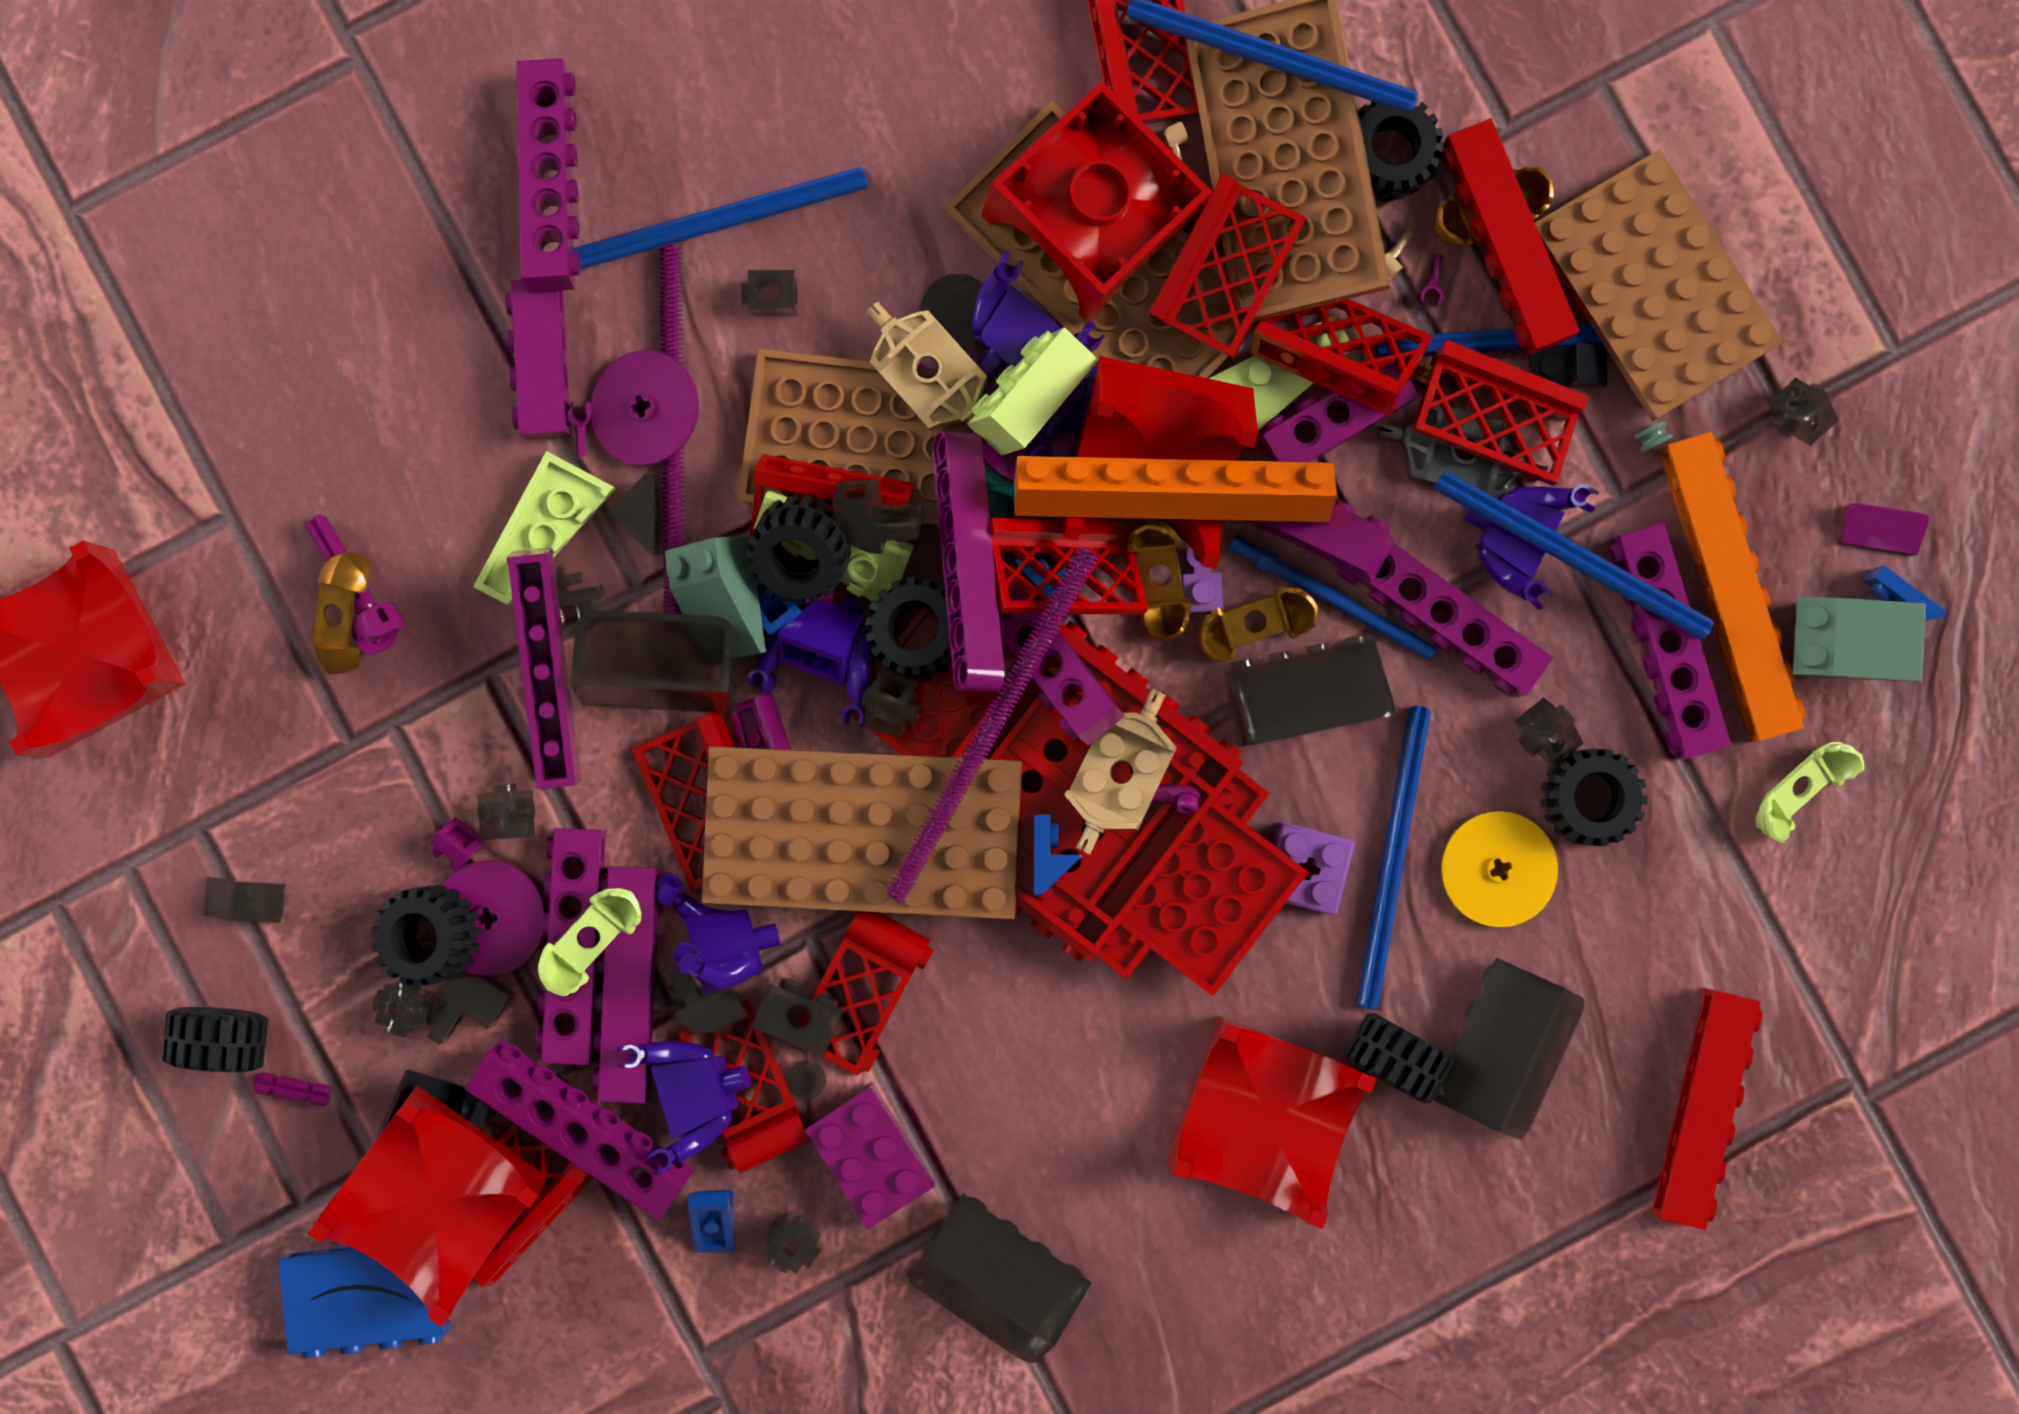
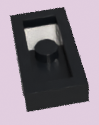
[1528,342,1607,388]

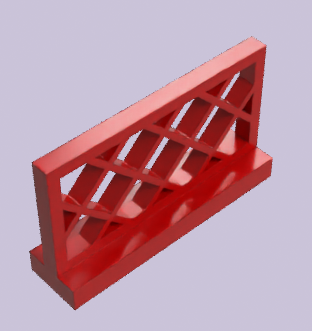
[1086,0,1200,123]
[1149,173,1307,359]
[1251,299,1433,416]
[1412,340,1588,486]
[750,454,915,558]
[990,518,1148,615]
[632,712,735,891]
[473,1123,595,1287]

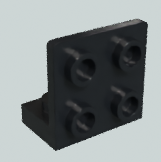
[376,1069,490,1139]

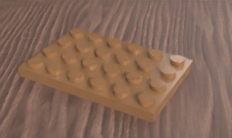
[1535,149,1784,422]
[738,348,987,527]

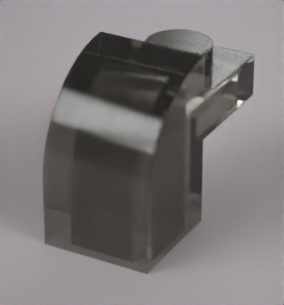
[832,479,924,554]
[668,967,753,1037]
[426,975,516,1045]

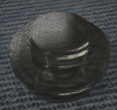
[787,1060,827,1099]

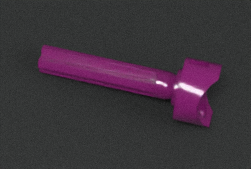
[305,514,404,655]

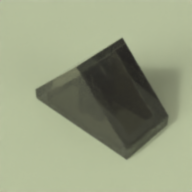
[608,473,659,554]
[204,877,287,923]

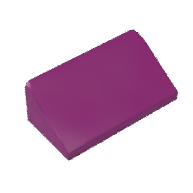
[1840,503,1930,556]
[727,694,792,750]

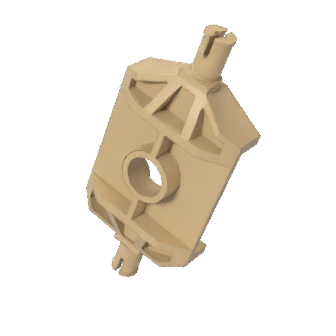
[866,301,989,440]
[1065,688,1177,855]

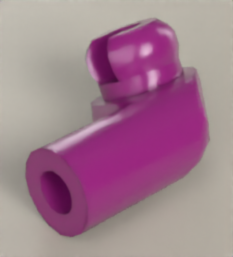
[1151,783,1201,815]

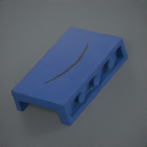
[278,1246,452,1358]

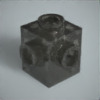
[1768,377,1838,446]
[861,667,921,738]
[1514,697,1584,768]
[476,784,535,841]
[372,978,433,1037]
[764,1212,821,1274]

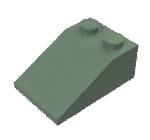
[665,537,766,664]
[1793,597,1926,682]

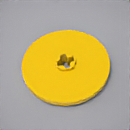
[1441,811,1558,927]

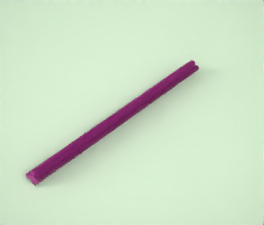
[659,244,687,629]
[884,547,1099,902]

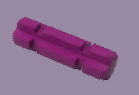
[253,1072,332,1107]

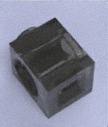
[741,270,798,316]

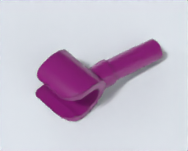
[1418,254,1443,307]
[567,401,592,457]

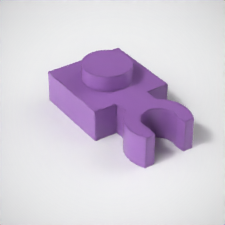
[1182,547,1224,614]

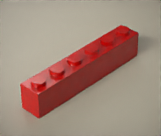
[1441,118,1580,356]
[1651,988,1763,1230]

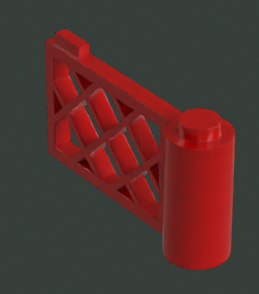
[790,911,934,1075]
[677,999,811,1174]

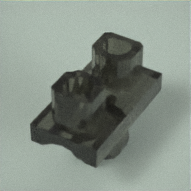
[555,564,605,627]

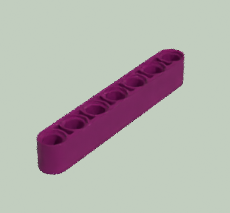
[933,431,1004,692]

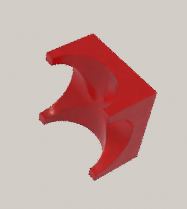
[981,81,1213,322]
[1063,356,1258,569]
[0,540,186,757]
[1167,1016,1377,1229]
[307,1085,545,1327]

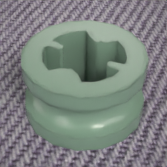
[1633,420,1673,453]

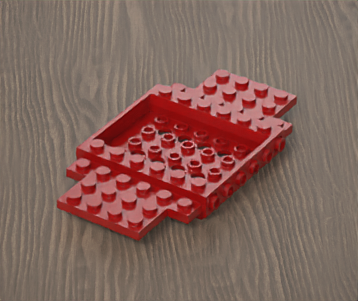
[843,608,1309,996]

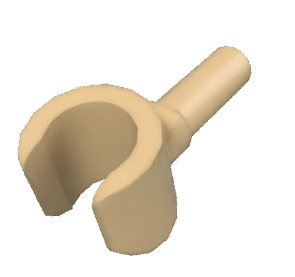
[1162,122,1189,161]
[1385,229,1413,280]

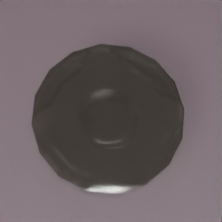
[920,274,983,351]

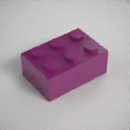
[805,1083,935,1229]

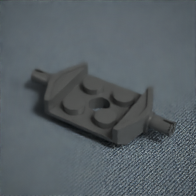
[1378,406,1548,499]

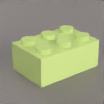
[968,327,1099,456]

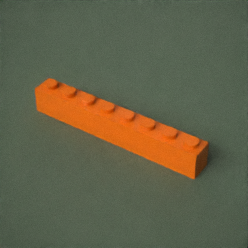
[1659,431,1805,742]
[1014,456,1337,522]

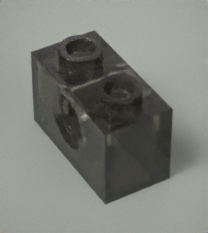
[751,977,845,1058]

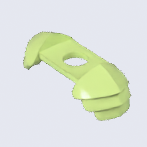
[1756,742,1865,843]
[538,888,641,996]

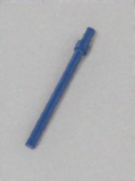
[1228,536,1437,661]

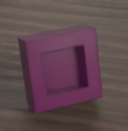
[430,817,486,871]

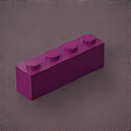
[505,280,572,439]
[1247,499,1395,582]

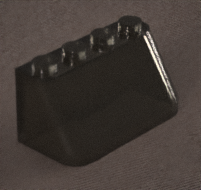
[570,610,737,713]
[1223,634,1397,748]
[1433,957,1584,1140]
[907,1194,1092,1363]

